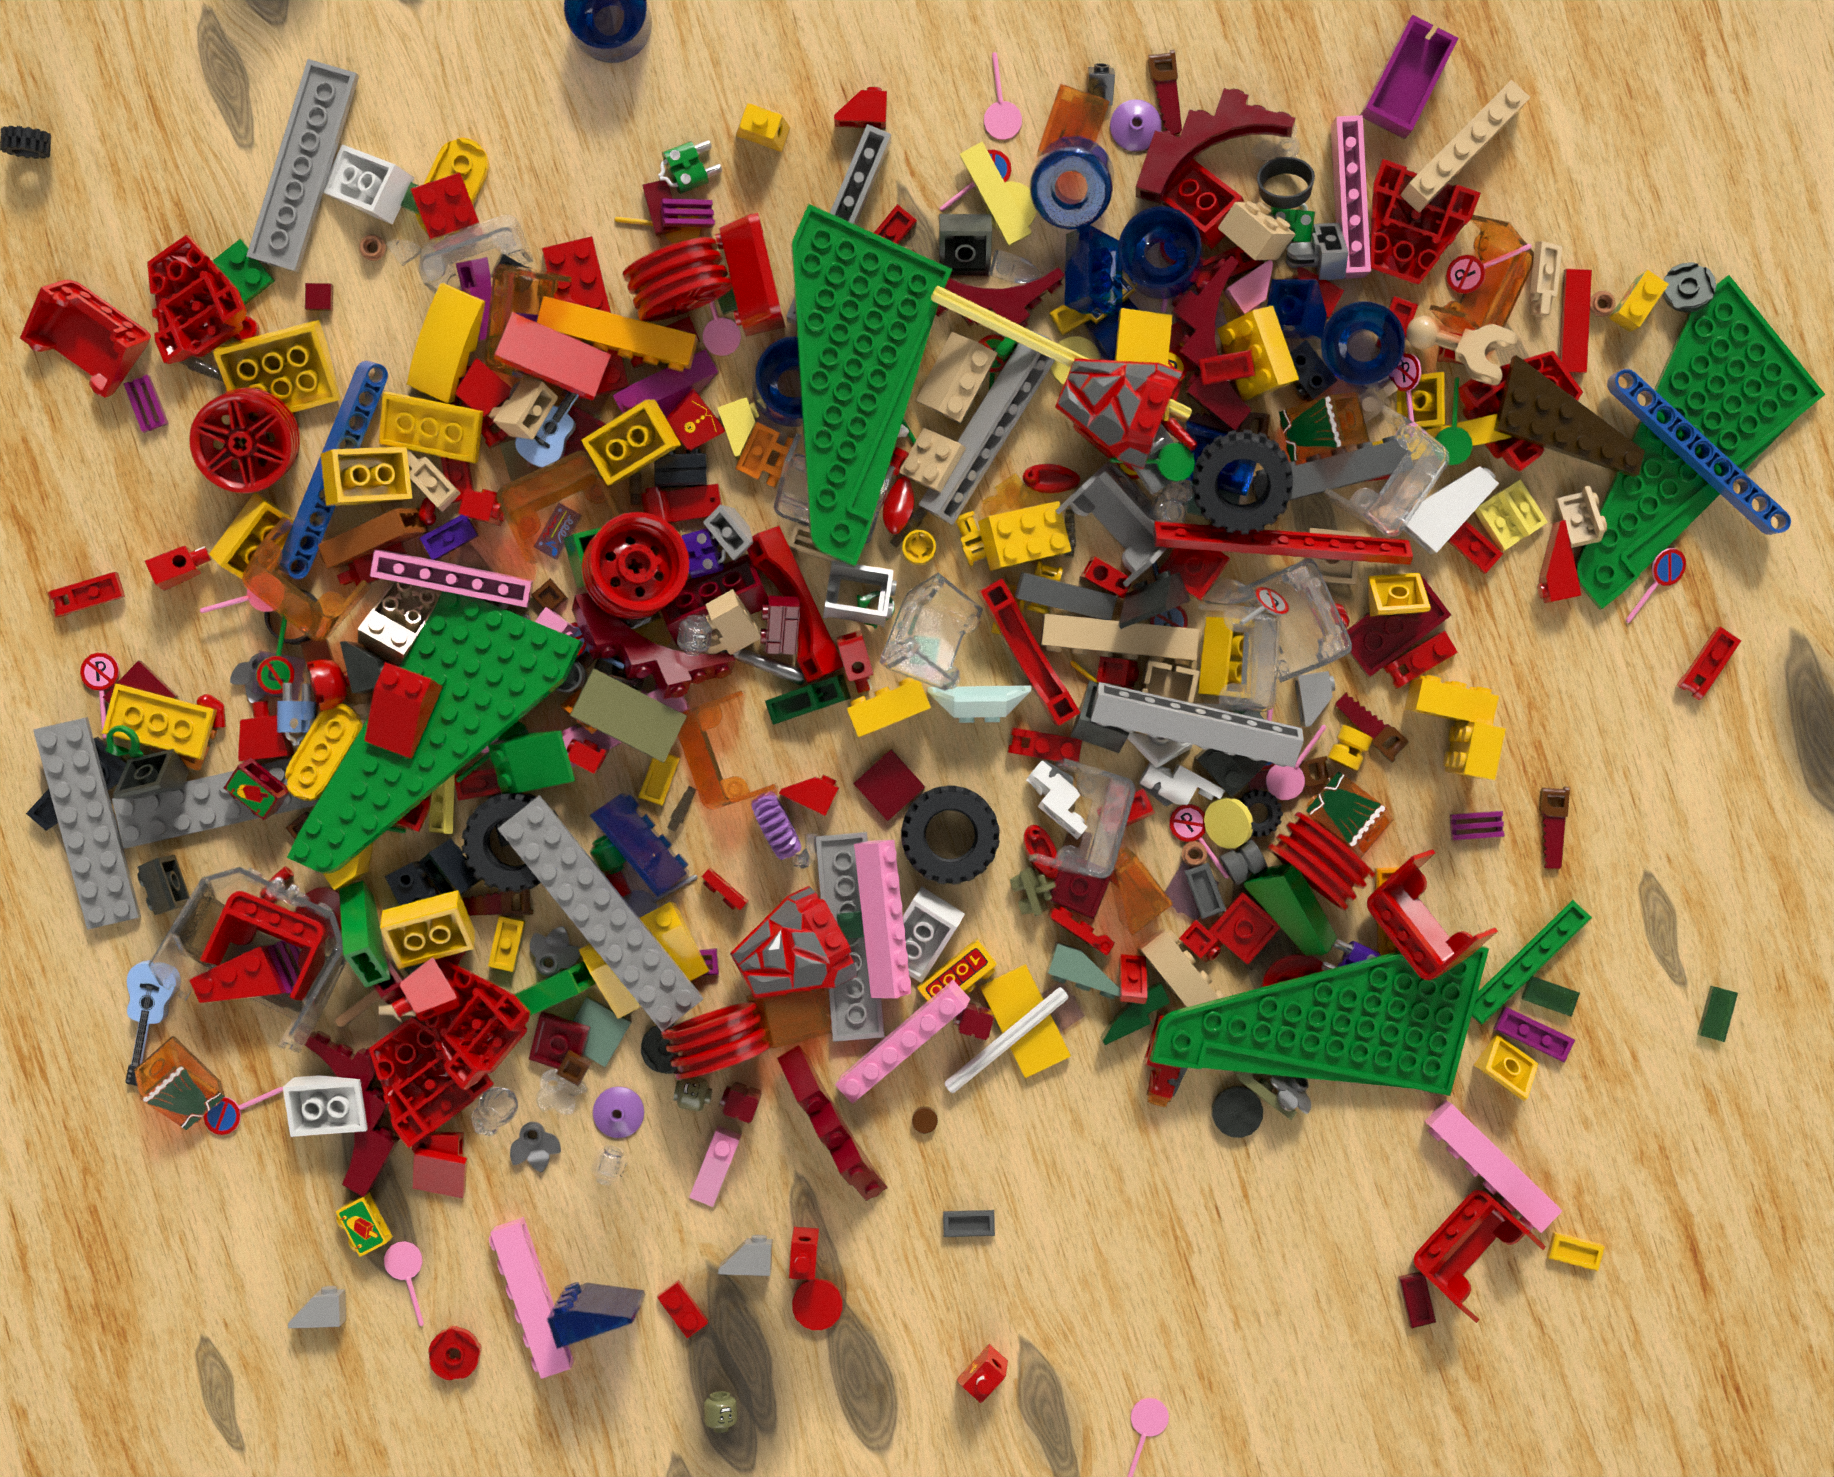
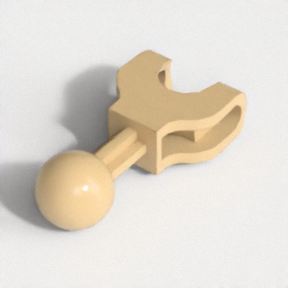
[1406,316,1518,385]

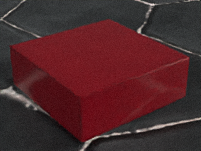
[305,283,333,311]

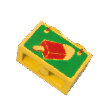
[1609,269,1669,332]
[335,1193,393,1257]

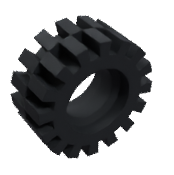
[0,126,51,159]
[1238,790,1283,837]

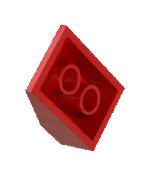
[1161,159,1244,250]
[364,662,442,759]

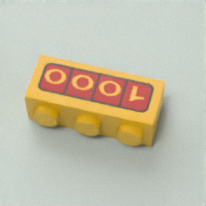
[917,938,997,1001]

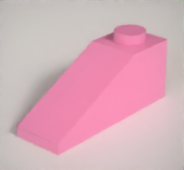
[689,1126,741,1207]

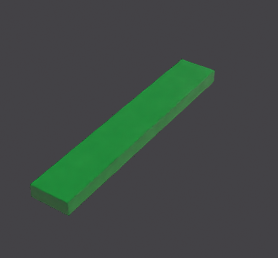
[1472,900,1592,1026]

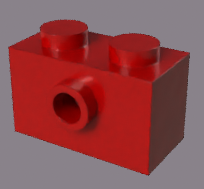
[458,488,509,527]

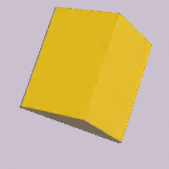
[1397,372,1445,430]
[1368,573,1431,616]
[1474,1034,1538,1101]

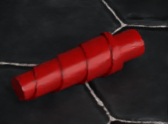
[1161,416,1197,451]

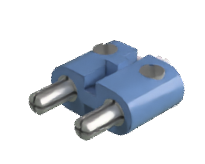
[277,683,316,745]

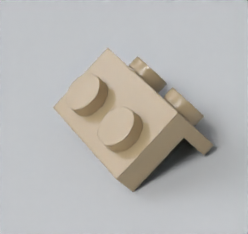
[1555,485,1607,548]

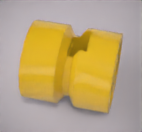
[902,530,936,566]
[1327,725,1373,771]

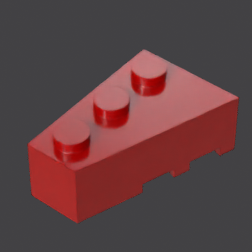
[189,945,286,1003]

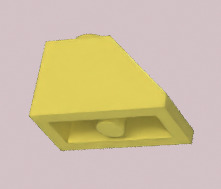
[718,397,759,459]

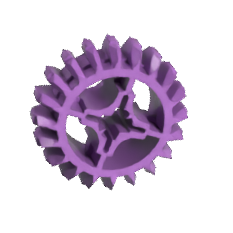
[751,791,801,860]

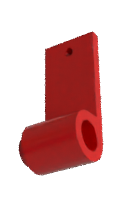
[641,483,722,523]

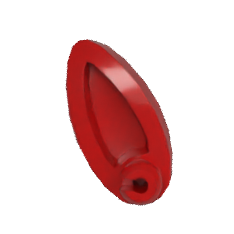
[1022,464,1081,494]
[883,476,914,535]
[1023,825,1058,879]

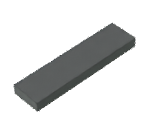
[1014,572,1118,620]

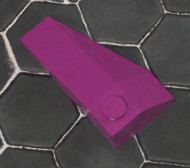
[613,349,719,418]

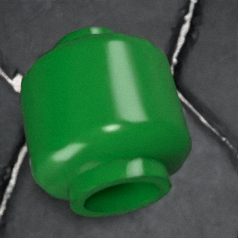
[590,834,628,874]

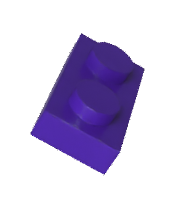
[420,515,479,560]

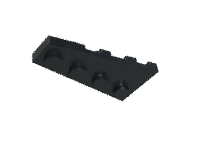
[26,737,127,831]

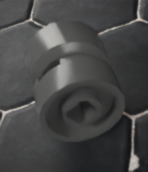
[556,660,587,693]
[1220,839,1268,886]

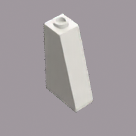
[1394,466,1499,555]

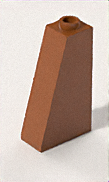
[318,508,429,569]

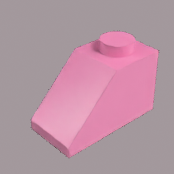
[1224,260,1273,317]

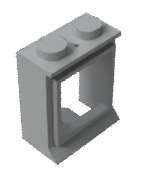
[823,560,897,628]

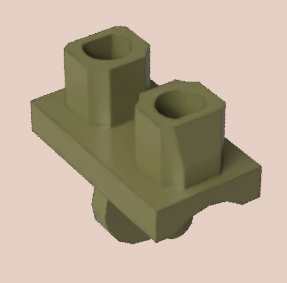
[1010,866,1056,916]

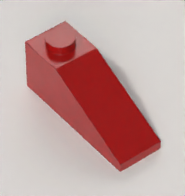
[1537,520,1582,603]

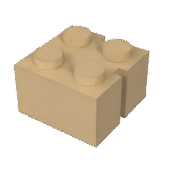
[1218,201,1295,260]
[1139,660,1200,703]

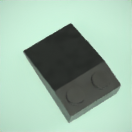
[1119,571,1191,629]
[1195,705,1268,797]

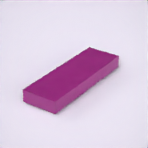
[1493,1006,1575,1063]

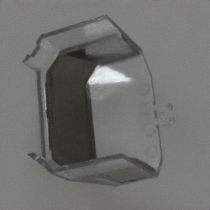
[148,867,347,1053]

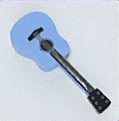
[515,391,579,470]
[125,960,180,1086]

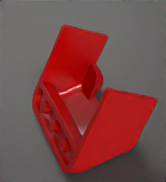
[715,213,786,337]
[1367,849,1498,980]
[200,891,326,1002]
[1414,1190,1546,1323]

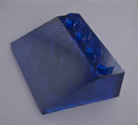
[590,793,689,897]
[547,1282,645,1349]

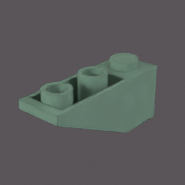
[1046,942,1120,999]

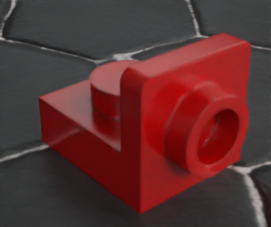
[1096,656,1139,687]
[1179,920,1223,963]

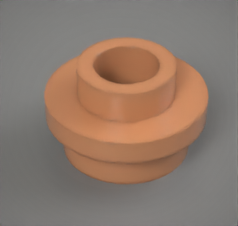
[359,234,386,261]
[1590,291,1616,317]
[1181,841,1207,867]

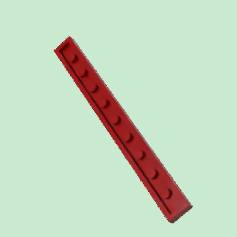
[1153,521,1413,565]

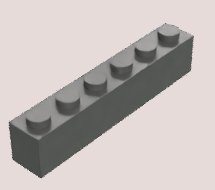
[1251,435,1413,501]

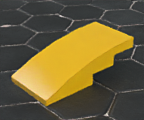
[406,283,485,404]

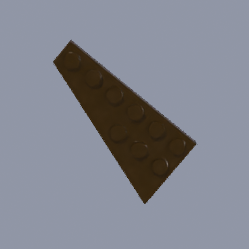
[1494,355,1645,477]

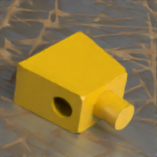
[736,103,790,152]

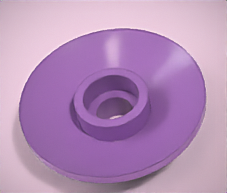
[1110,99,1161,152]
[593,1086,644,1138]

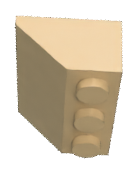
[915,332,997,425]

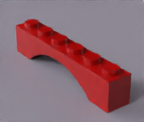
[747,526,844,683]
[977,578,1081,726]

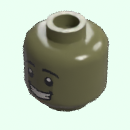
[673,1077,712,1111]
[703,1391,738,1433]

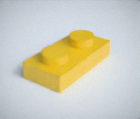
[488,915,526,972]

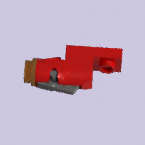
[1143,1012,1188,1107]

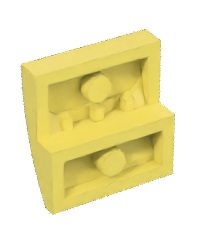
[1474,479,1548,552]

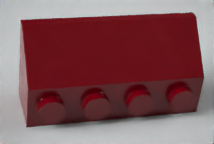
[661,554,768,647]

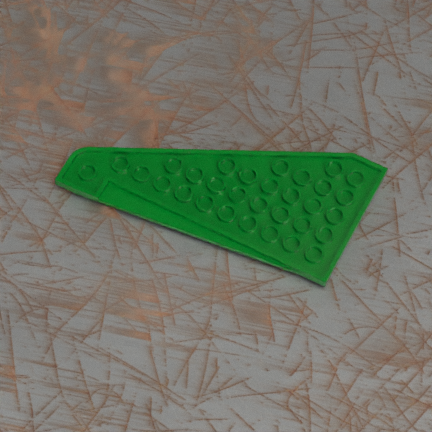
[791,203,952,567]
[1575,275,1826,610]
[287,591,583,874]
[1149,946,1489,1096]

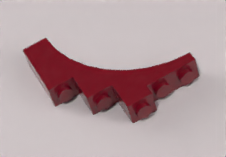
[1136,88,1296,204]
[911,249,1065,328]
[1171,256,1252,431]
[572,592,736,699]
[302,1031,400,1197]
[777,1045,888,1201]

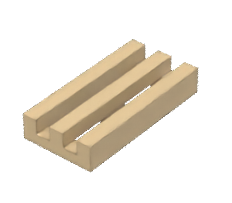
[788,522,837,563]

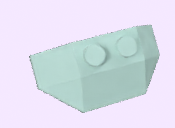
[927,686,1031,723]

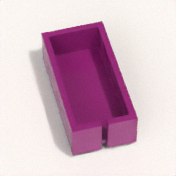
[1360,14,1459,139]

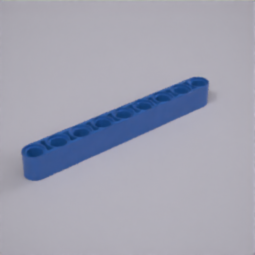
[278,360,388,579]
[1607,369,1791,535]

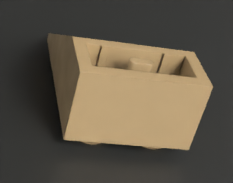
[358,581,441,666]

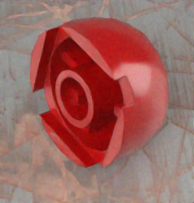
[306,659,350,712]

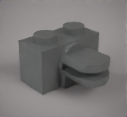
[1286,223,1349,281]

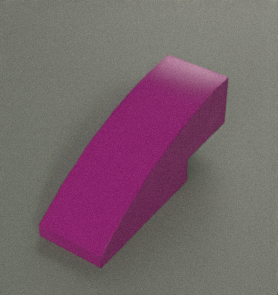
[455,257,492,340]

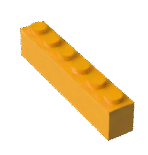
[537,296,698,372]

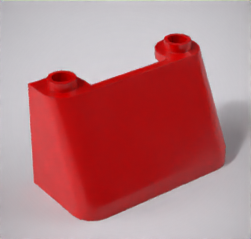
[20,279,151,398]

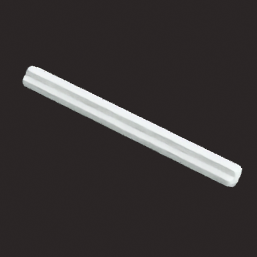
[945,987,1068,1093]

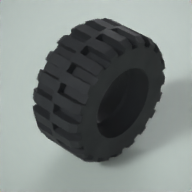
[1192,430,1293,535]
[901,785,1000,885]
[461,792,558,893]

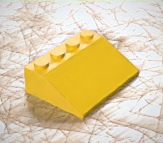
[213,320,341,421]
[578,902,710,1019]

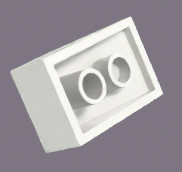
[323,144,414,224]
[903,887,965,983]
[283,1075,367,1137]

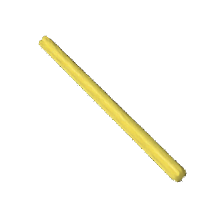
[931,286,1192,422]

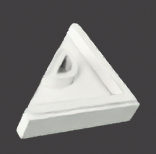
[1127,731,1193,768]

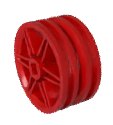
[622,237,732,322]
[189,388,300,493]
[582,512,689,619]
[1267,812,1376,911]
[661,1001,770,1079]

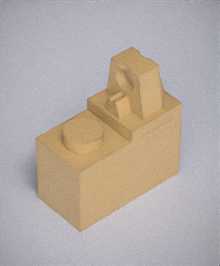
[489,379,558,440]
[701,589,761,655]

